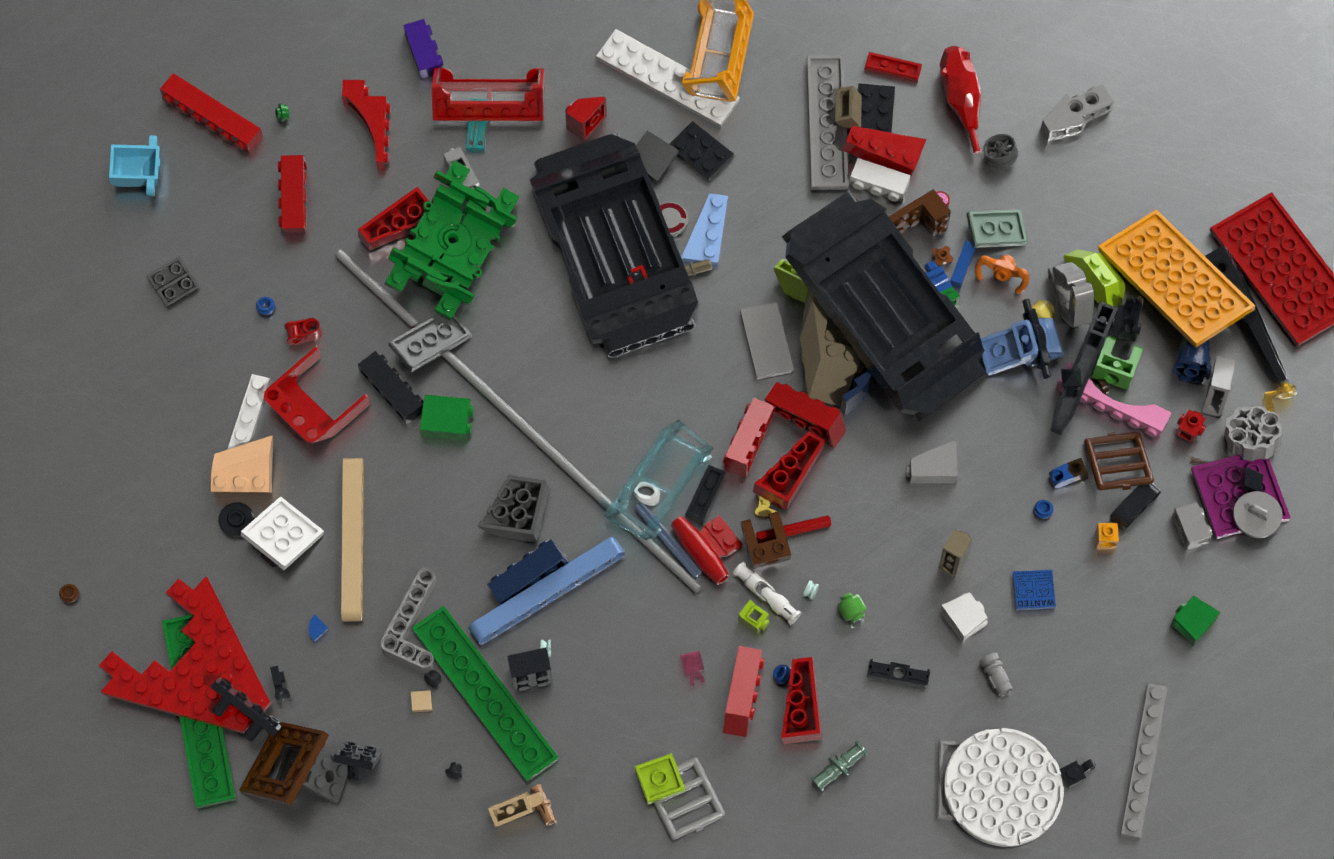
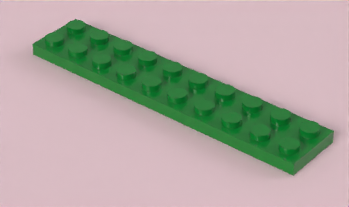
[412,606,559,782]
[162,615,236,809]

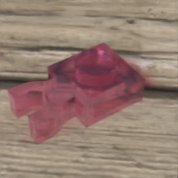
[680,651,705,688]

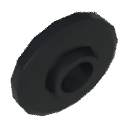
[218,502,255,537]

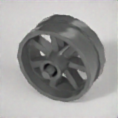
[983,134,1019,168]

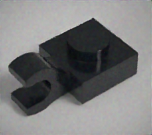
[270,666,291,703]
[1059,758,1096,789]

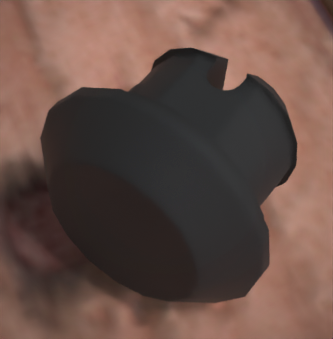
[424,670,441,687]
[445,762,462,779]

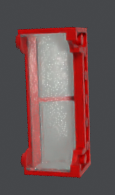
[431,68,545,121]

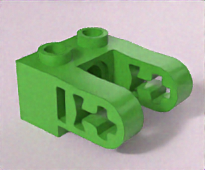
[1092,335,1143,390]

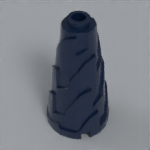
[1172,336,1212,383]

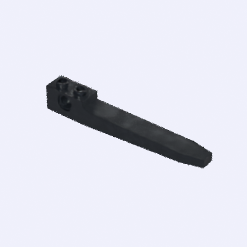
[1205,245,1289,384]
[1050,301,1118,435]

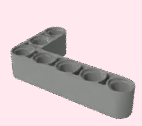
[381,567,436,674]

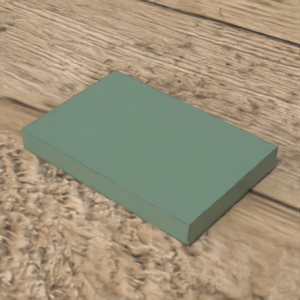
[966,209,1028,248]

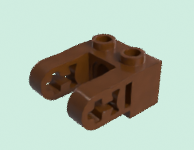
[740,511,791,569]

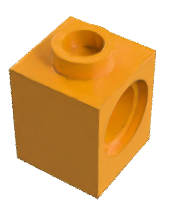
[1095,523,1119,549]

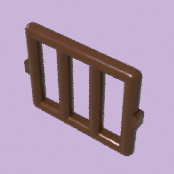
[1084,432,1154,491]

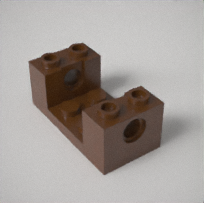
[889,189,951,237]

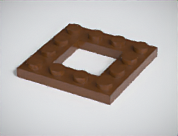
[239,721,329,806]

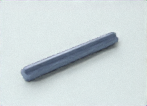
[635,502,701,579]

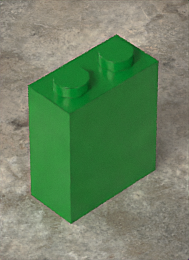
[420,395,474,441]

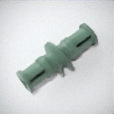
[811,741,868,792]

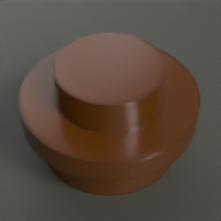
[59,584,79,603]

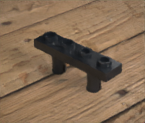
[211,678,282,742]

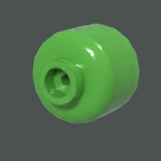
[837,592,866,623]

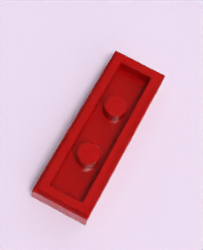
[864,52,922,83]

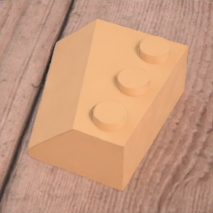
[211,435,273,493]

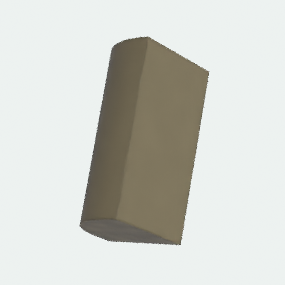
[835,86,862,129]

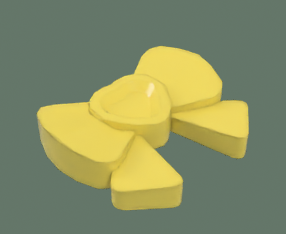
[754,495,777,519]

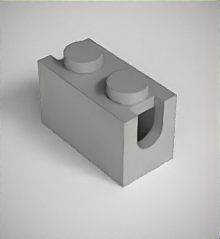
[1172,502,1212,550]

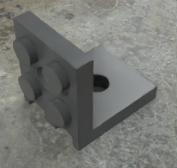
[275,747,350,803]

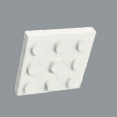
[241,496,324,570]

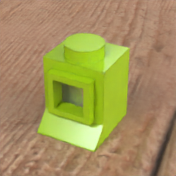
[738,599,770,634]

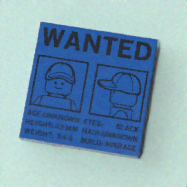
[1013,570,1056,611]

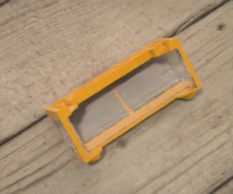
[681,0,754,102]

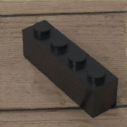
[358,351,424,425]

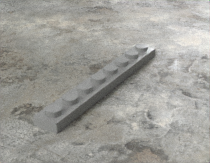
[1120,683,1168,840]

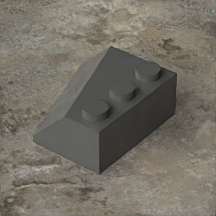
[477,475,550,543]

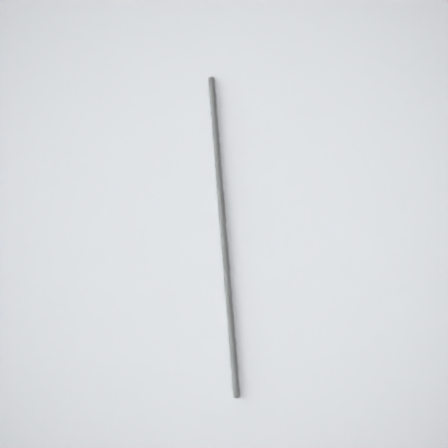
[335,250,702,593]

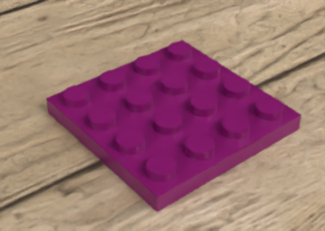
[1191,455,1291,539]

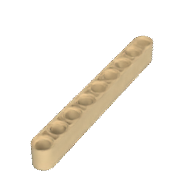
[341,458,364,622]

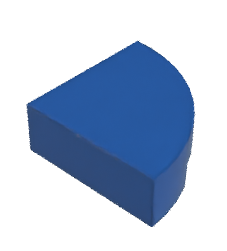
[309,615,329,643]

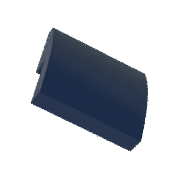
[840,371,872,416]

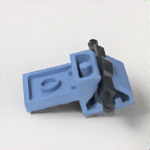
[981,299,1064,379]

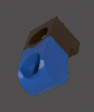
[1049,458,1088,488]

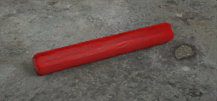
[756,515,832,543]

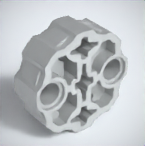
[1224,405,1283,461]

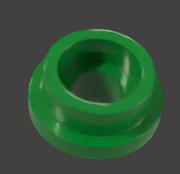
[275,103,289,122]

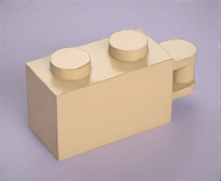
[488,791,544,827]

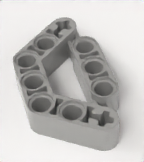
[1048,262,1094,327]

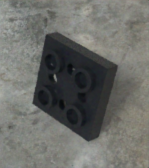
[333,742,382,781]

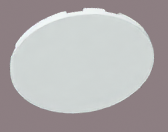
[944,728,1064,847]

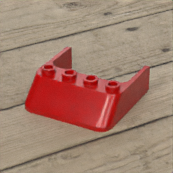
[264,346,370,443]

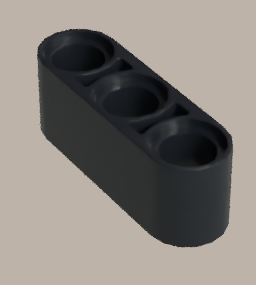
[1110,483,1161,530]

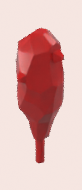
[939,46,981,154]

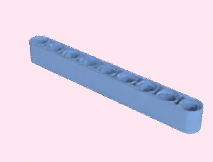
[468,536,625,645]

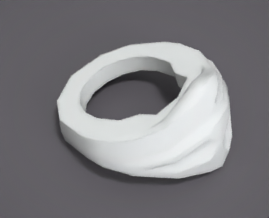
[633,482,660,506]

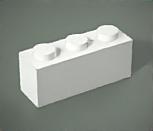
[849,158,911,202]

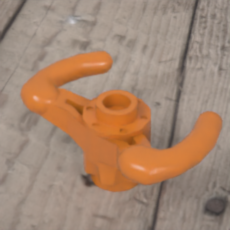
[974,255,1029,295]

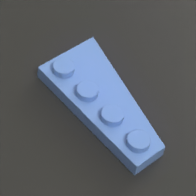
[681,194,728,266]

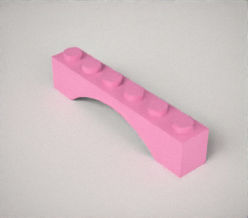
[1056,362,1172,438]

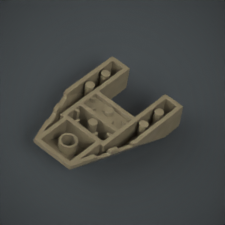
[799,289,866,407]

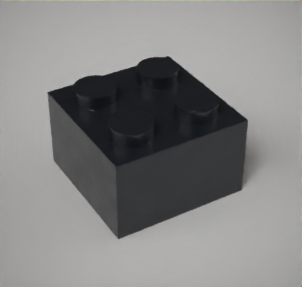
[507,648,553,691]

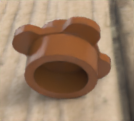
[932,246,953,265]

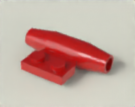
[671,515,743,585]

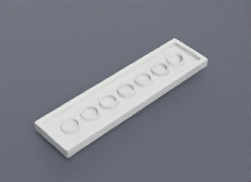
[596,29,740,128]

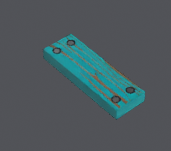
[466,98,490,151]

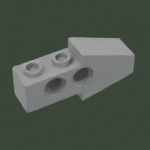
[1041,84,1114,140]

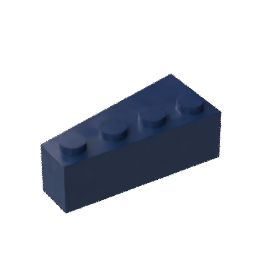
[487,539,570,604]

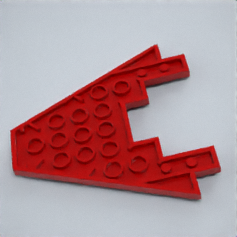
[99,577,271,734]

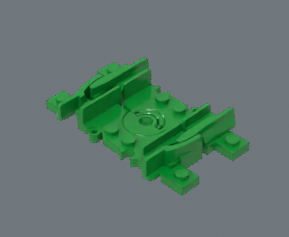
[384,160,520,321]

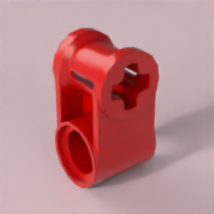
[284,318,322,345]

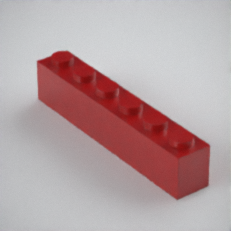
[160,73,263,153]

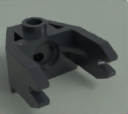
[1112,295,1144,342]

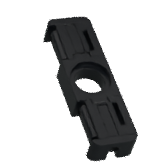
[867,659,930,688]

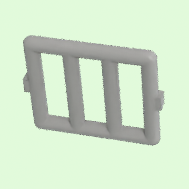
[654,757,725,840]

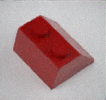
[565,97,607,141]

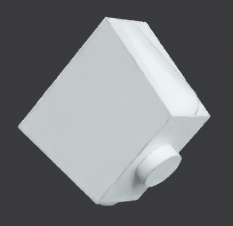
[940,592,988,643]

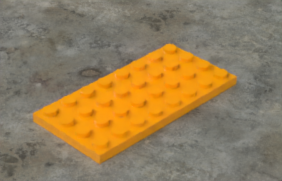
[1098,209,1255,348]

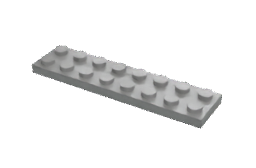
[807,55,849,190]

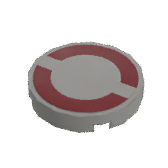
[660,201,688,237]

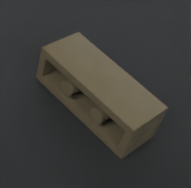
[938,530,972,577]

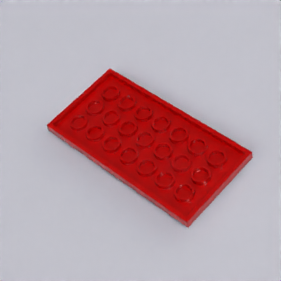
[1210,192,1334,347]

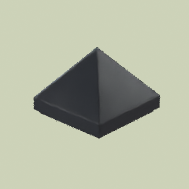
[1061,369,1082,387]

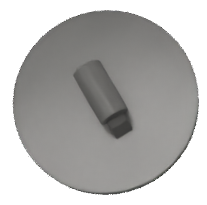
[1233,491,1282,538]

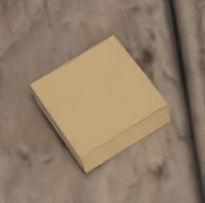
[411,690,432,713]

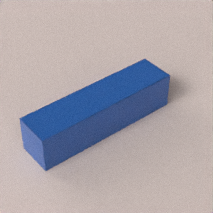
[950,240,976,289]

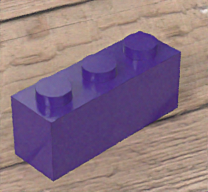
[403,19,444,79]

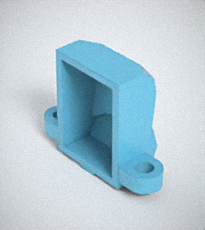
[109,135,160,196]

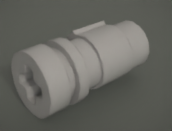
[979,653,1013,696]

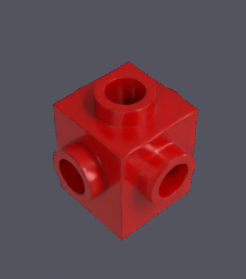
[1176,409,1206,444]

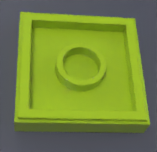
[634,753,686,805]

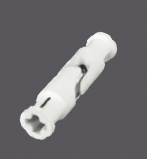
[732,561,802,626]

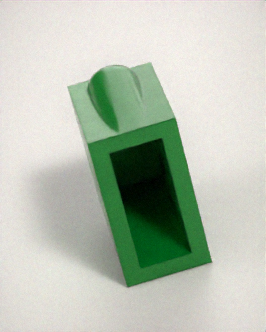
[1171,595,1221,646]

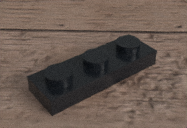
[685,465,726,524]

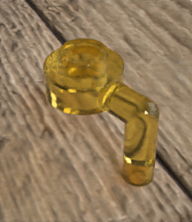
[1264,382,1297,412]

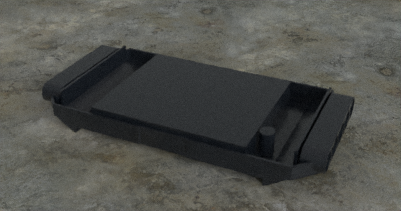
[530,133,699,357]
[782,190,986,422]

